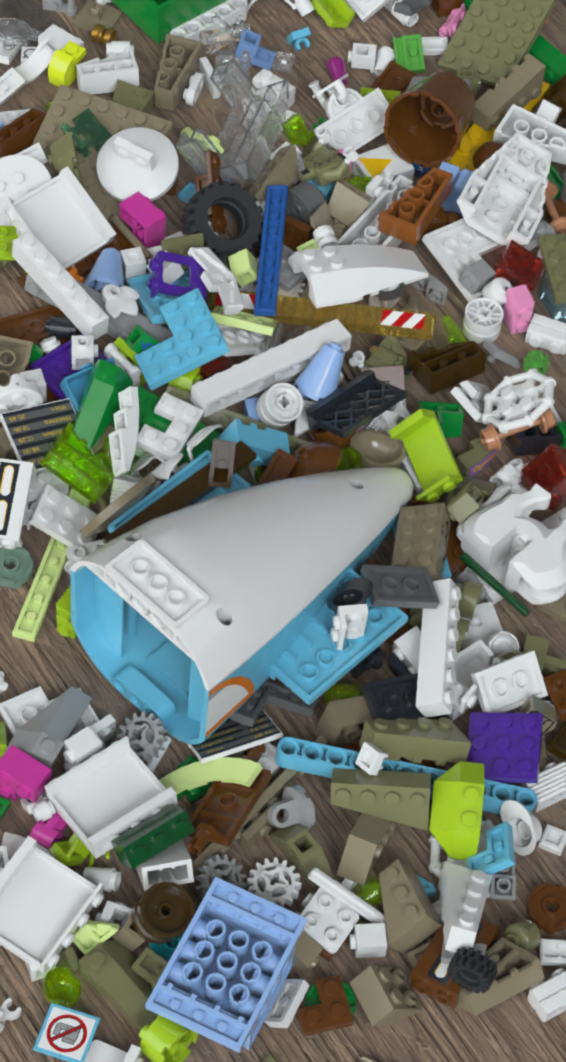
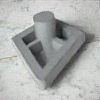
[482,342,521,369]

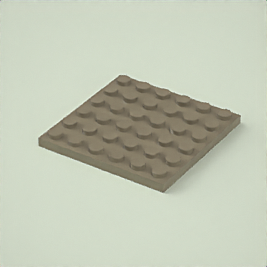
[31,84,173,226]

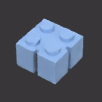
[439,162,473,217]

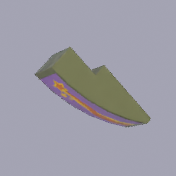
[456,429,505,478]

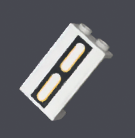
[0,458,37,549]

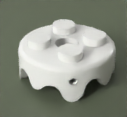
[0,374,43,423]

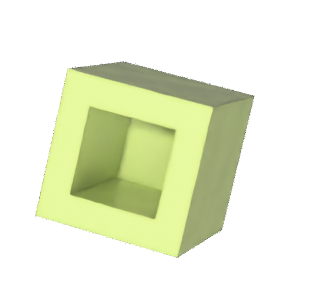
[228,248,258,287]

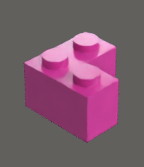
[119,191,166,248]
[0,745,52,803]

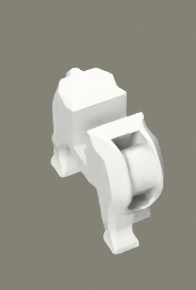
[456,483,566,605]

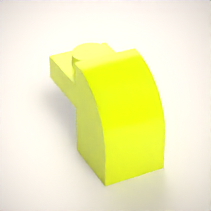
[48,41,86,87]

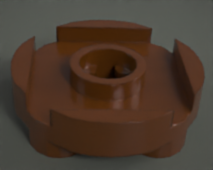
[526,883,566,934]

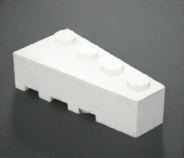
[438,861,493,952]

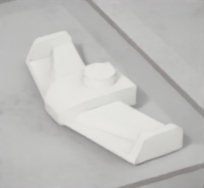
[187,247,245,315]

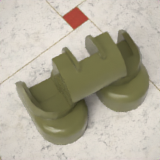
[409,580,484,653]

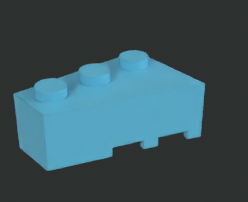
[218,418,290,466]

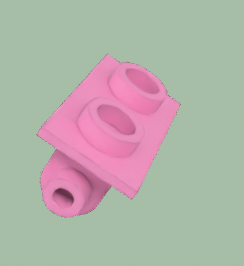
[439,3,467,39]

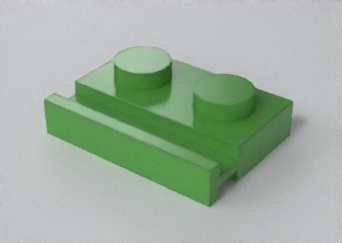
[393,34,425,74]

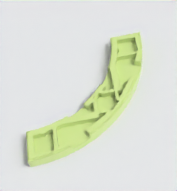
[159,757,263,794]

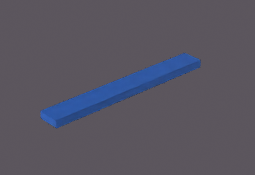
[254,185,289,316]

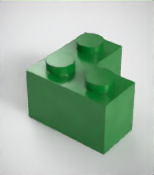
[418,401,464,438]

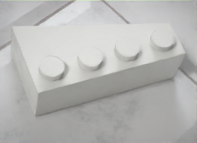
[493,104,566,165]

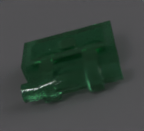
[61,108,112,158]

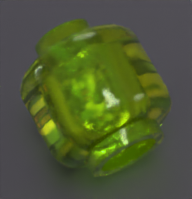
[324,681,361,705]

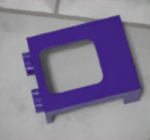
[148,251,206,301]

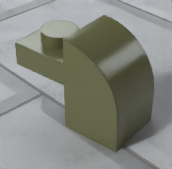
[523,634,566,676]

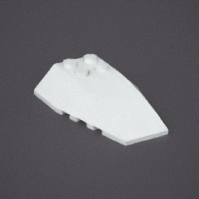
[457,132,552,245]
[288,244,429,308]

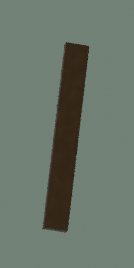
[103,441,257,544]

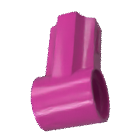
[30,810,68,850]

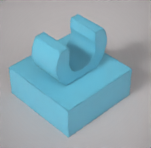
[286,27,311,52]

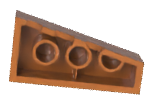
[378,167,453,245]

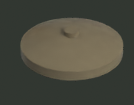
[80,473,157,538]

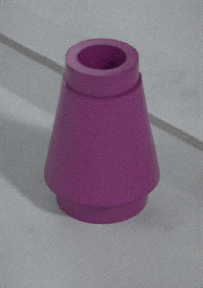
[327,57,348,86]

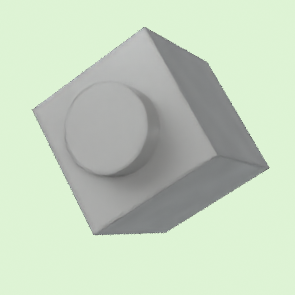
[458,258,496,295]

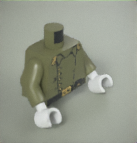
[298,127,358,186]
[349,324,413,382]

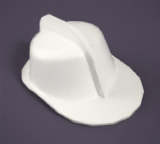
[500,799,542,856]

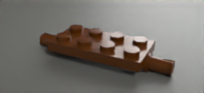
[186,744,272,856]

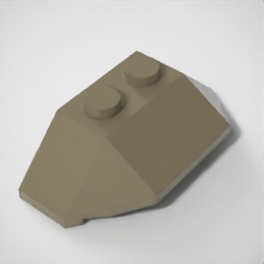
[248,144,298,201]

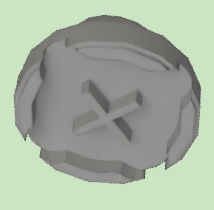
[267,785,316,832]

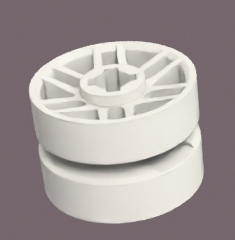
[462,297,504,344]
[256,383,303,428]

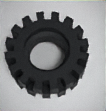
[447,947,498,994]

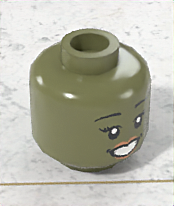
[503,919,541,952]

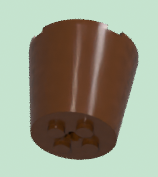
[383,72,475,168]

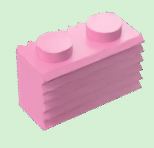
[503,285,535,334]

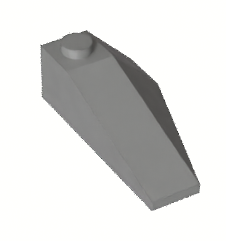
[5,686,92,769]

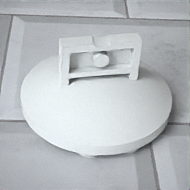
[96,127,179,202]

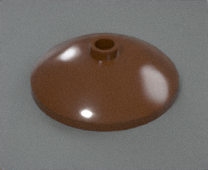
[289,440,342,478]

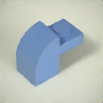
[236,28,276,71]

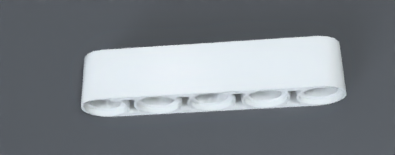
[170,0,248,43]

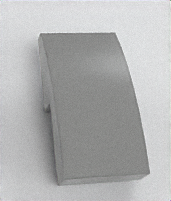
[409,274,448,306]
[490,856,516,901]

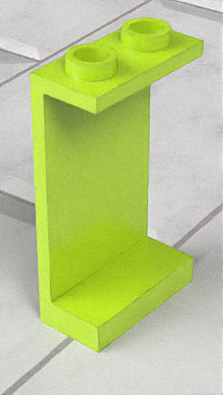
[389,409,463,503]

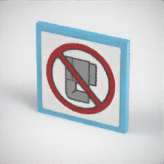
[33,1003,100,1062]

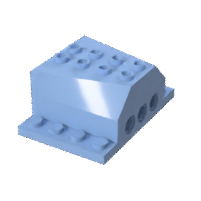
[145,877,307,1053]

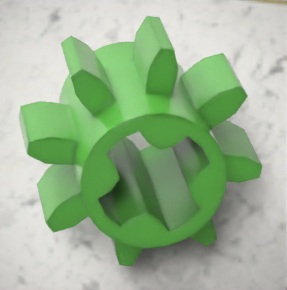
[523,350,550,375]

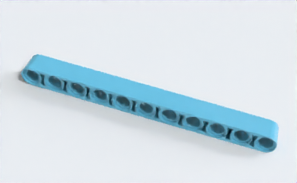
[275,737,538,815]

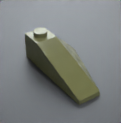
[47,132,83,187]
[79,939,158,1032]

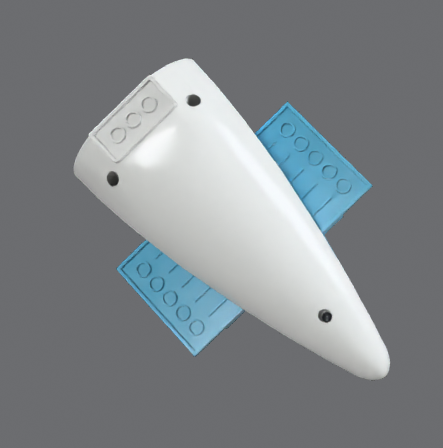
[70,450,413,745]

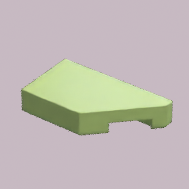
[73,920,120,955]

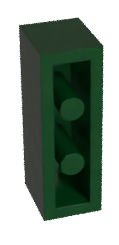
[111,804,195,870]

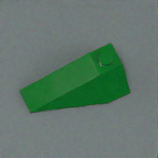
[67,359,133,453]

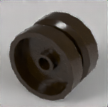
[131,881,195,945]

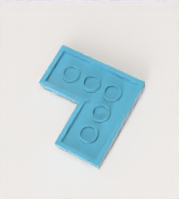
[125,269,207,324]
[135,288,230,391]

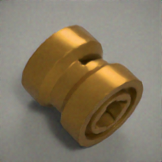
[91,23,117,47]

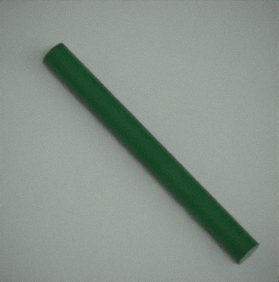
[460,552,531,617]

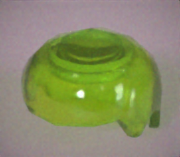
[43,967,82,1008]

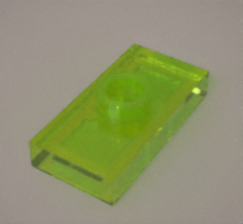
[442,315,468,344]

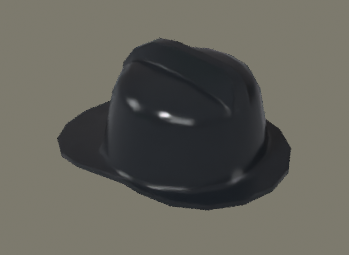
[327,578,373,616]

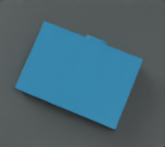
[60,358,115,415]

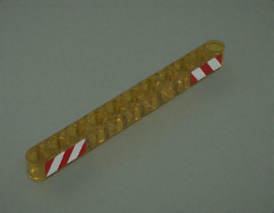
[207,291,437,340]

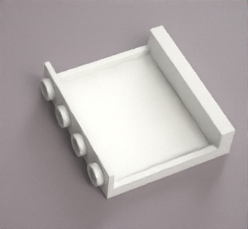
[3,166,116,269]
[44,736,178,859]
[0,836,104,973]

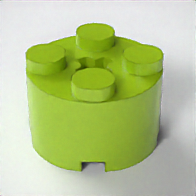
[139,1015,198,1062]

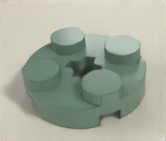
[0,547,34,589]

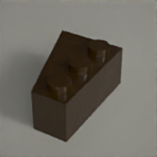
[408,341,486,395]

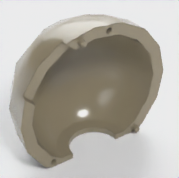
[350,428,406,468]

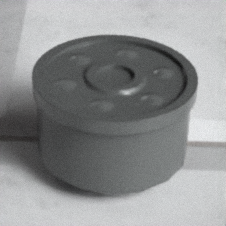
[286,181,325,226]

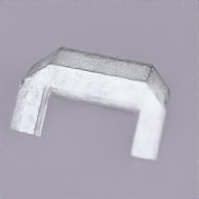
[175,59,289,185]

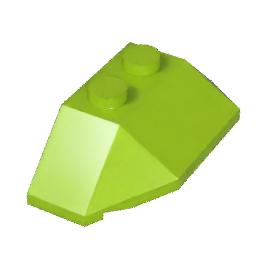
[429,761,485,861]

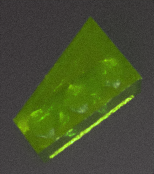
[39,422,115,503]

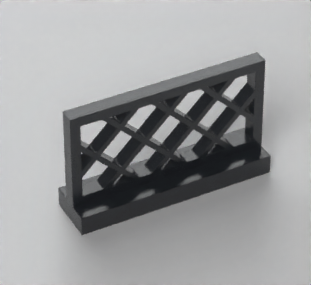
[306,369,407,439]

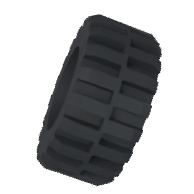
[181,181,264,255]

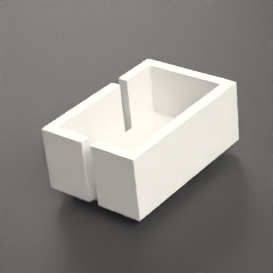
[447,639,501,720]

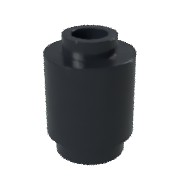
[45,316,76,339]

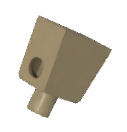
[328,179,375,227]

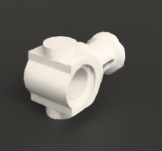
[489,463,528,492]

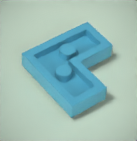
[466,821,515,875]

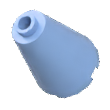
[83,248,124,294]
[293,341,345,402]

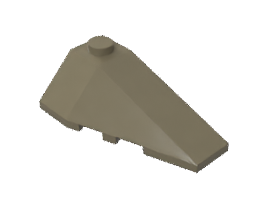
[0,335,33,387]

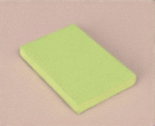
[211,306,278,336]

